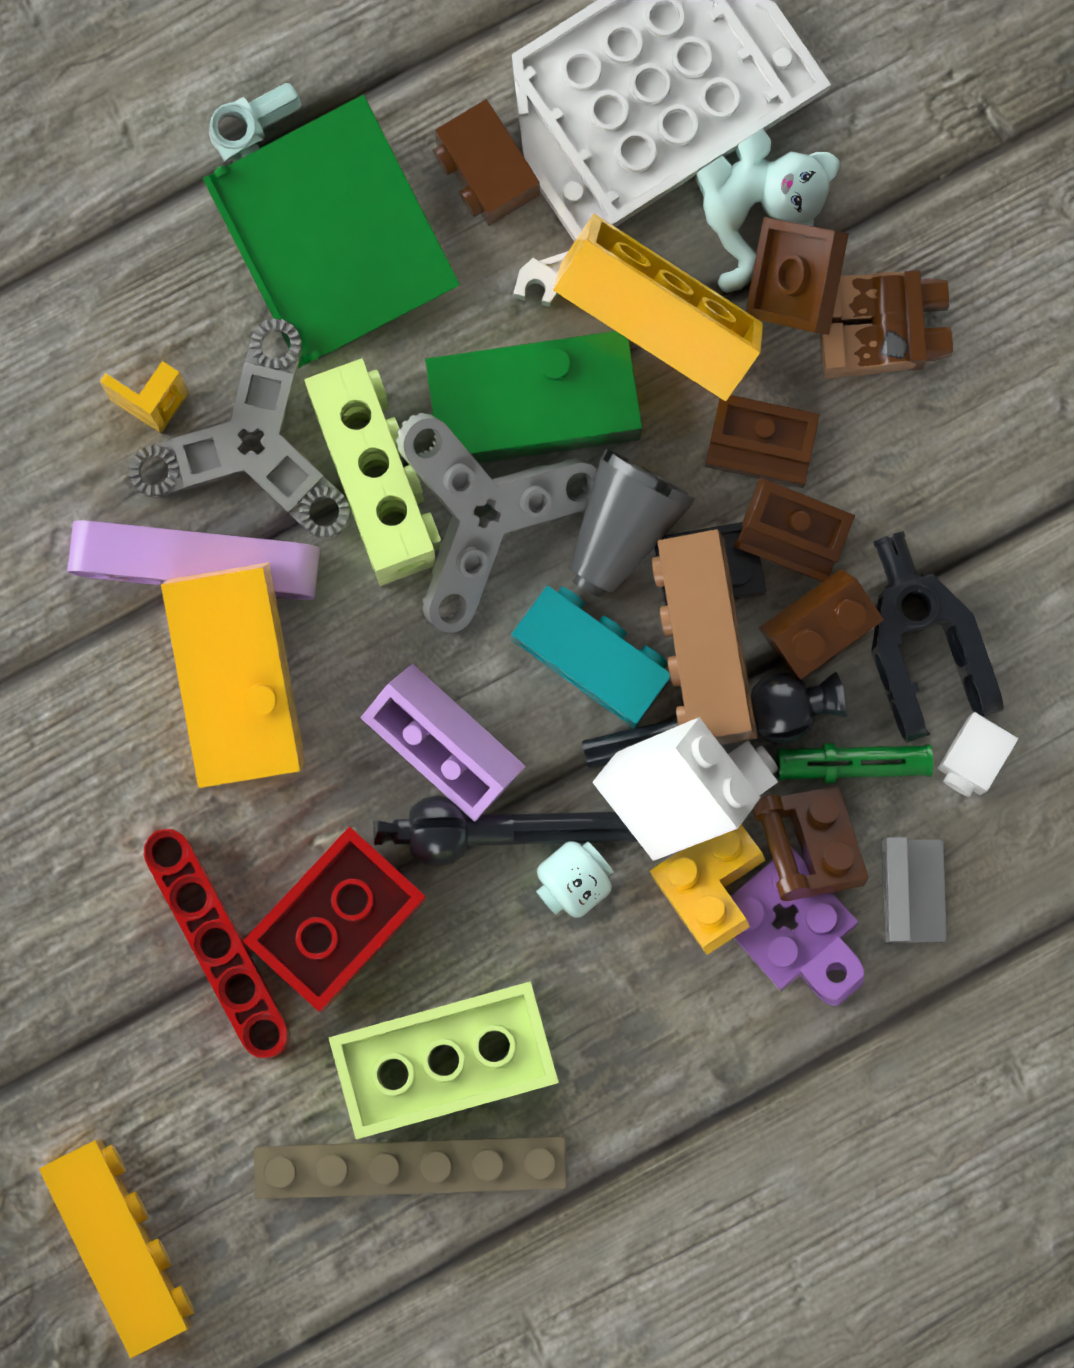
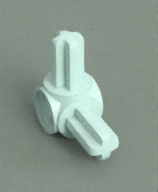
[209,83,302,163]

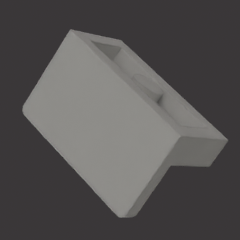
[881,837,947,943]

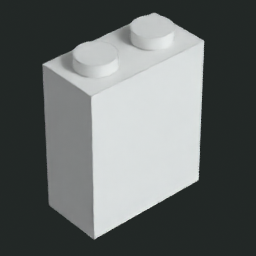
[592,717,761,861]

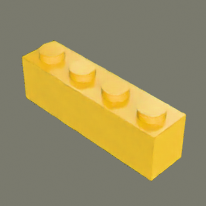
[39,1139,195,1359]

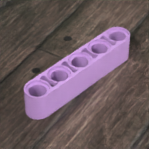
[67,521,321,600]

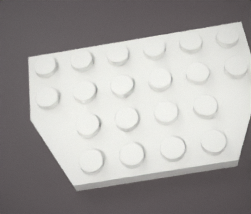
[512,0,831,242]

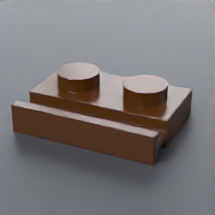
[705,395,820,488]
[733,478,855,582]

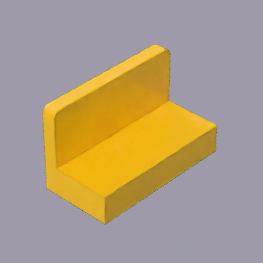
[100,361,189,434]

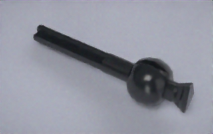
[582,672,848,769]
[373,795,638,867]

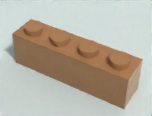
[652,529,758,745]

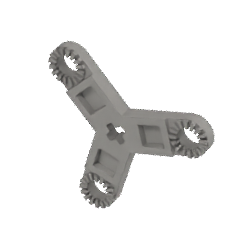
[128,319,351,539]
[396,413,597,633]

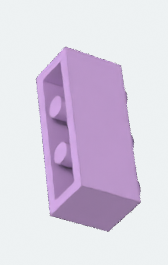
[360,663,526,822]

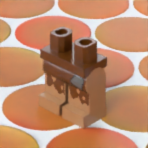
[820,270,953,379]

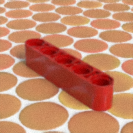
[143,829,291,1058]

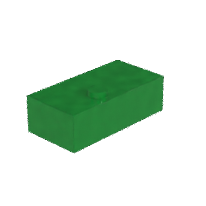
[425,331,642,463]

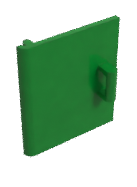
[202,94,461,368]

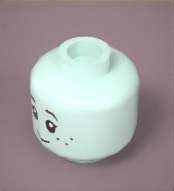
[536,841,614,918]

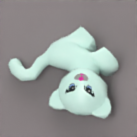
[695,129,840,293]

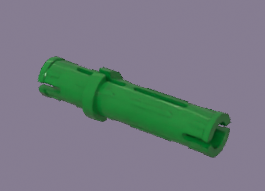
[776,742,933,784]

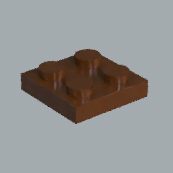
[746,217,849,335]

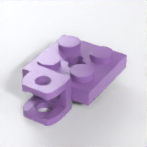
[731,847,864,1007]

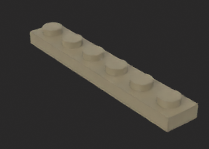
[254,1136,566,1199]

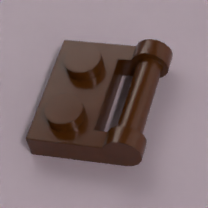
[752,785,869,901]

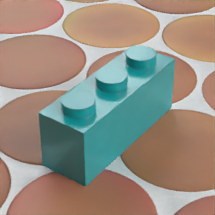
[511,585,671,728]

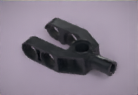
[871,531,1004,743]

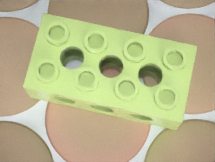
[304,358,441,586]
[329,981,559,1139]

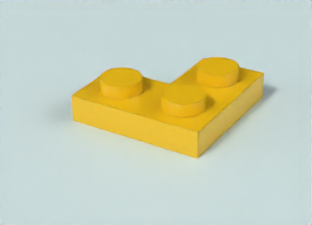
[650,824,765,955]

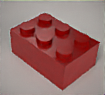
[243,826,427,1013]

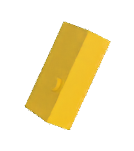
[553,213,763,401]
[161,562,306,788]

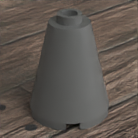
[569,449,695,597]

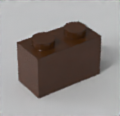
[432,99,540,226]
[759,569,884,680]

